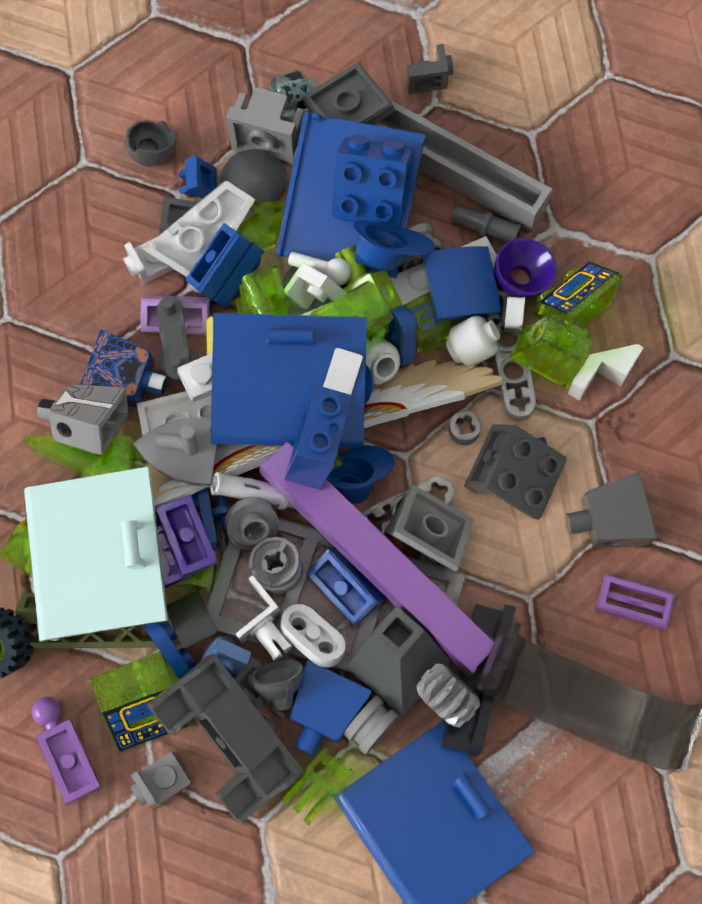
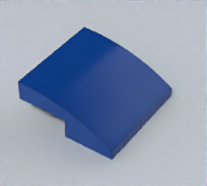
[422,246,502,322]

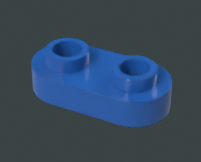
[385,305,418,368]
[144,621,196,680]

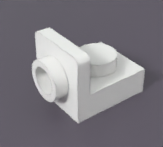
[123,237,174,284]
[284,263,347,309]

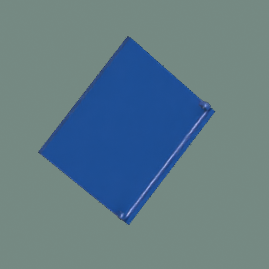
[275,112,426,279]
[210,313,367,448]
[333,721,535,904]

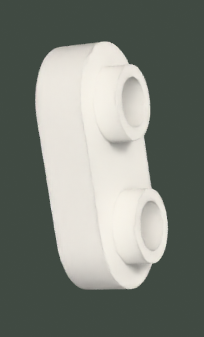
[280,604,345,667]

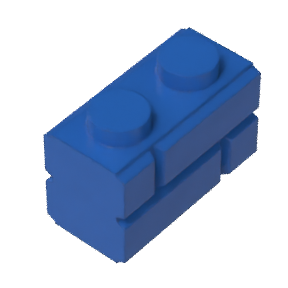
[185,223,265,308]

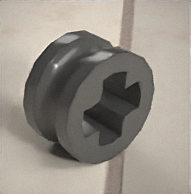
[449,410,481,445]

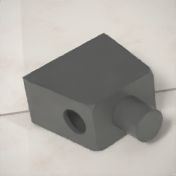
[566,472,657,548]

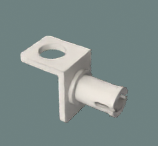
[236,575,293,661]

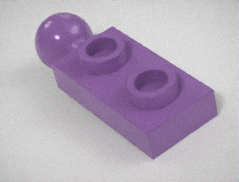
[32,697,102,805]

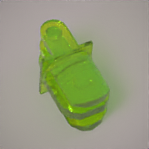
[280,747,354,826]

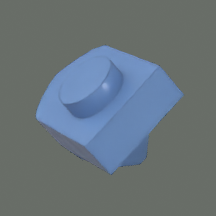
[201,634,251,678]

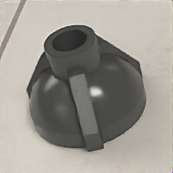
[248,658,304,710]

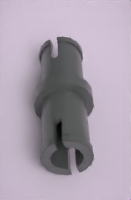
[451,203,522,242]

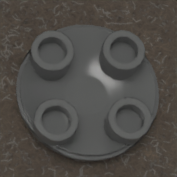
[220,149,287,211]

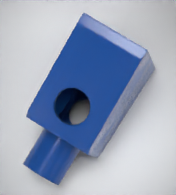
[290,660,372,757]

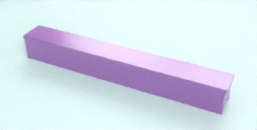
[259,442,497,677]

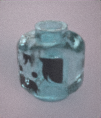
[266,70,316,118]

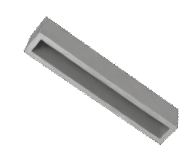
[375,99,552,233]

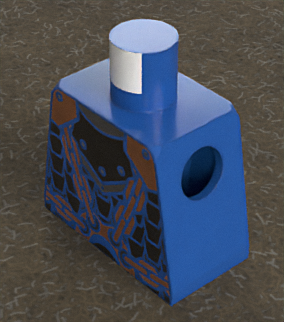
[80,329,168,407]

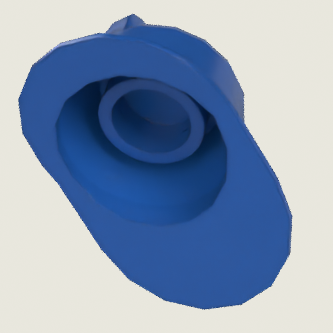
[353,220,435,271]
[326,445,395,504]

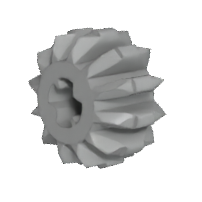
[416,663,480,727]

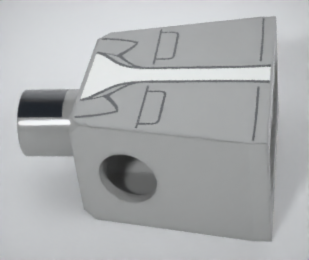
[37,384,129,455]

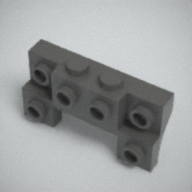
[147,654,304,823]

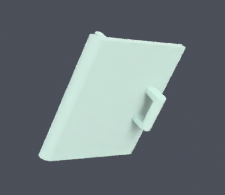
[24,467,168,642]

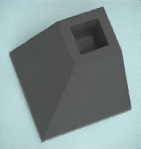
[347,606,451,717]

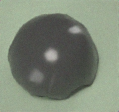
[125,120,177,167]

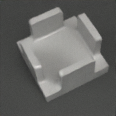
[226,87,305,166]

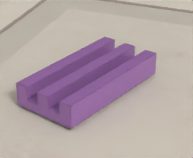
[595,574,676,630]

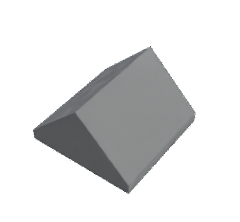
[384,484,473,572]

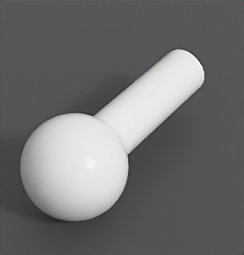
[288,252,351,286]

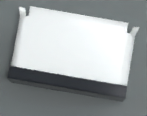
[501,295,525,331]

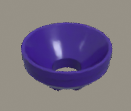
[494,238,557,299]

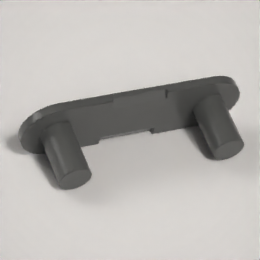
[157,297,190,380]

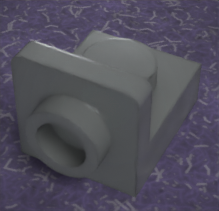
[407,44,453,94]

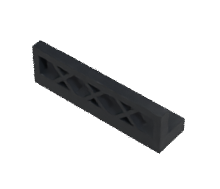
[441,604,516,757]

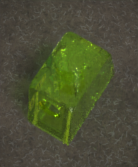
[510,314,594,389]

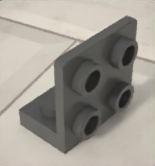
[464,424,567,520]

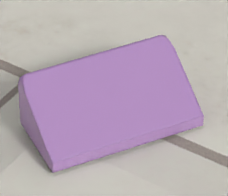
[141,295,212,335]

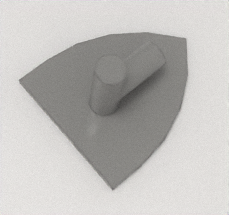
[134,418,218,486]

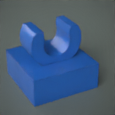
[179,156,217,199]

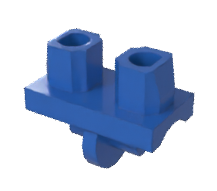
[191,487,233,551]

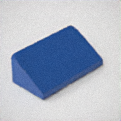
[306,547,386,626]

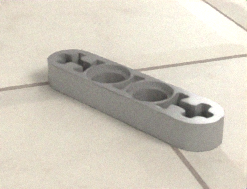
[486,290,536,422]

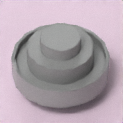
[224,498,279,550]

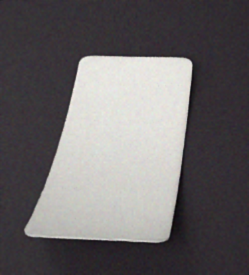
[323,348,363,395]

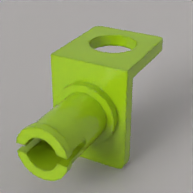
[335,245,402,312]

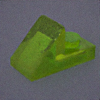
[237,200,285,251]

